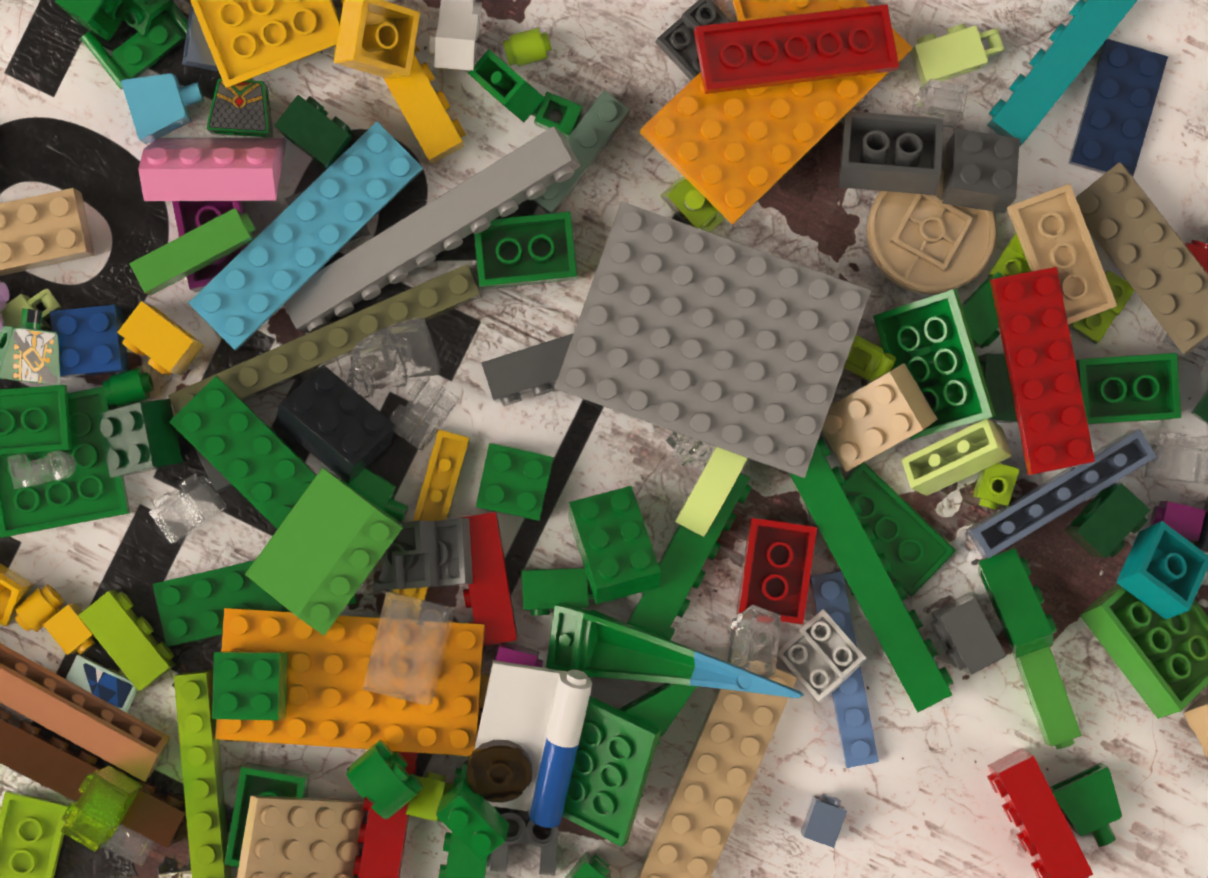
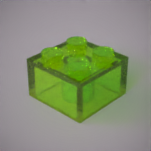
[60,765,143,852]

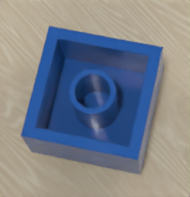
[50,305,129,378]

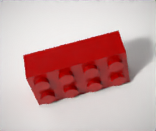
[987,748,1094,878]

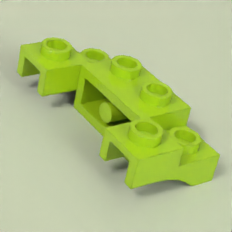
[987,232,1135,344]

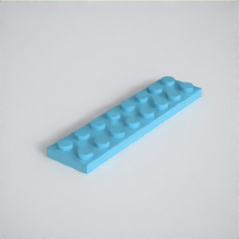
[188,121,423,351]

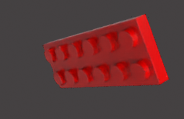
[694,4,899,94]
[990,267,1095,475]

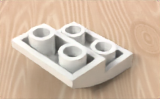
[776,609,867,703]

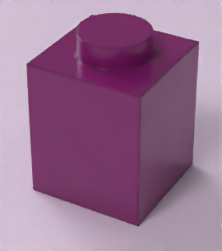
[1151,501,1206,542]

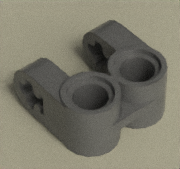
[490,808,559,875]

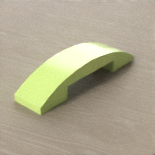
[675,447,748,537]

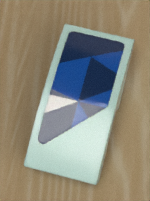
[66,655,138,713]

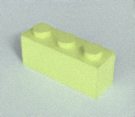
[901,418,1013,496]

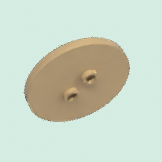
[866,168,997,295]

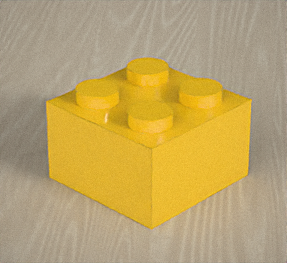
[334,0,420,79]
[117,301,205,376]

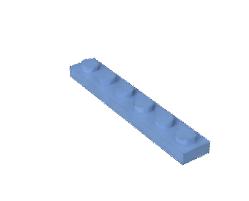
[810,571,879,768]

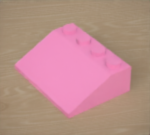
[139,138,286,201]

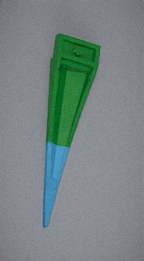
[546,603,804,698]

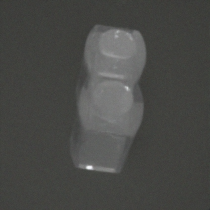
[149,474,228,544]

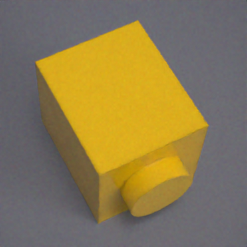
[43,603,95,655]

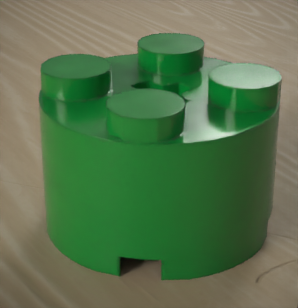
[346,739,424,820]

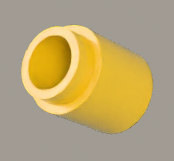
[15,584,65,632]

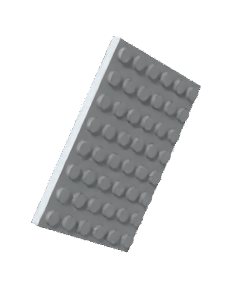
[554,201,871,478]

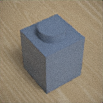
[801,794,847,848]

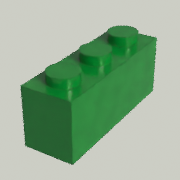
[978,548,1057,658]

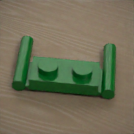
[81,2,188,90]

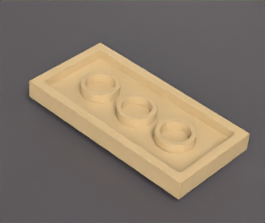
[1007,184,1117,324]

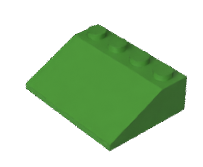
[245,468,403,636]
[1080,584,1208,719]

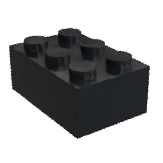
[275,364,397,484]

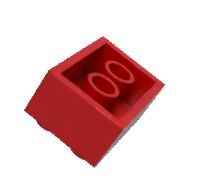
[736,517,817,625]

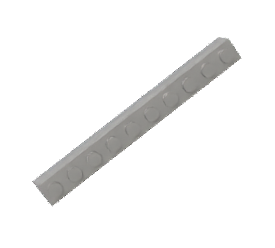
[284,126,581,333]

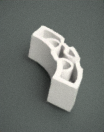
[429,0,482,71]

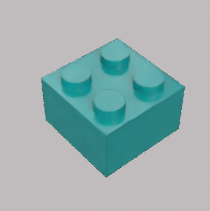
[1116,521,1208,620]

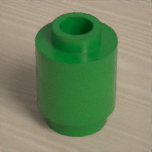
[103,368,154,407]

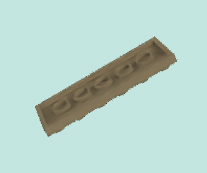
[1076,162,1208,355]

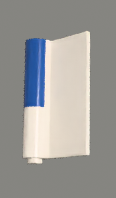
[474,660,593,828]

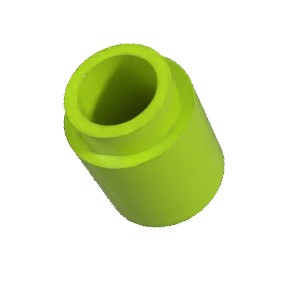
[503,27,552,67]

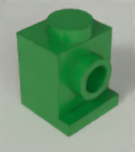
[531,91,583,139]

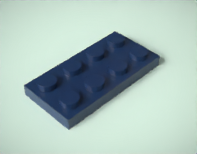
[1068,39,1168,176]

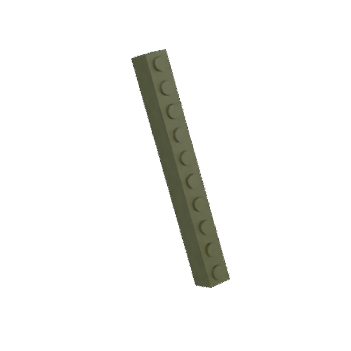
[168,264,482,414]

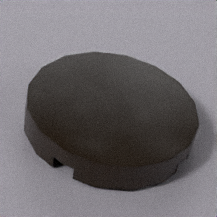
[467,740,532,803]

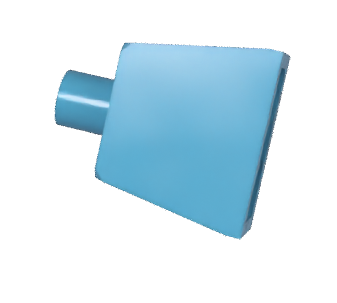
[121,73,204,144]

